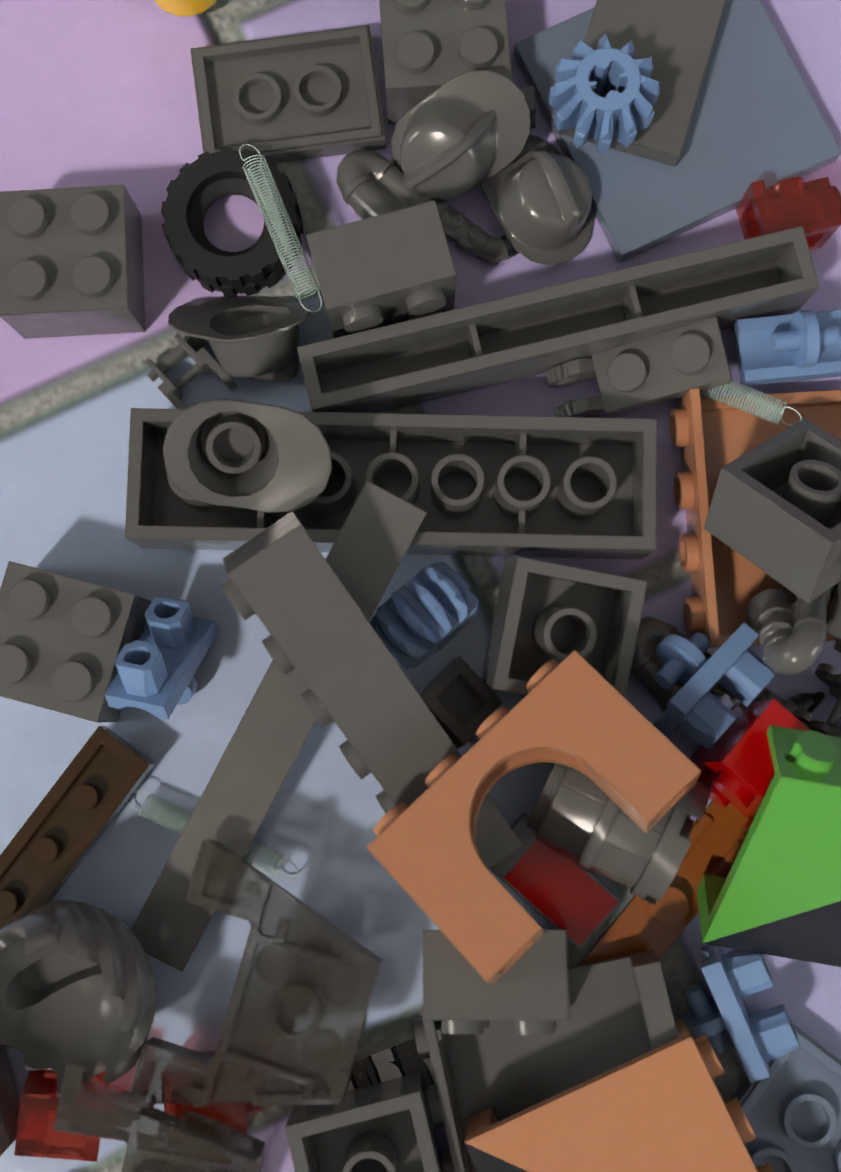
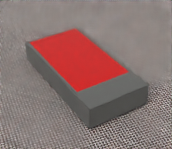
[490,812,623,951]

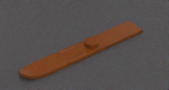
[578,800,749,965]

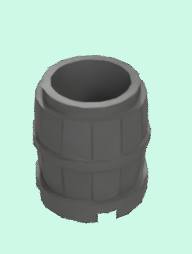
[526,763,711,905]

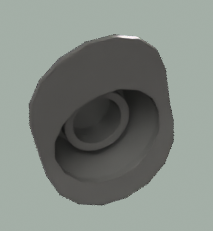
[391,70,530,199]
[480,135,593,266]
[168,296,311,381]
[163,399,332,512]

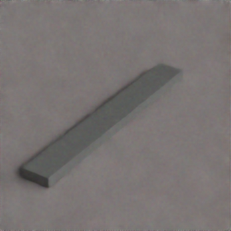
[131,480,427,972]

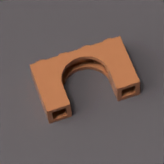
[366,650,701,985]

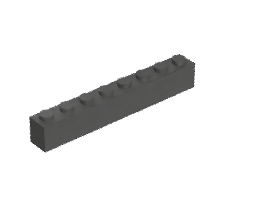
[297,226,820,413]

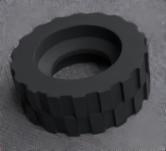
[161,147,304,297]

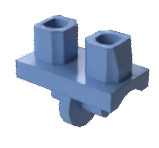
[733,309,841,386]
[104,596,218,720]
[653,622,776,749]
[679,945,799,1083]

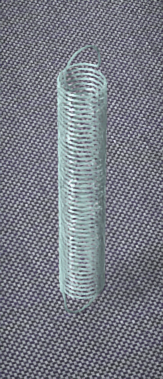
[239,144,322,312]
[700,381,802,426]
[127,791,299,880]

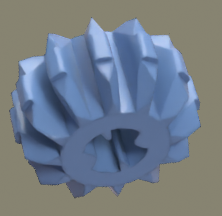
[549,33,660,155]
[370,561,480,669]

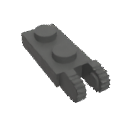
[546,316,733,418]

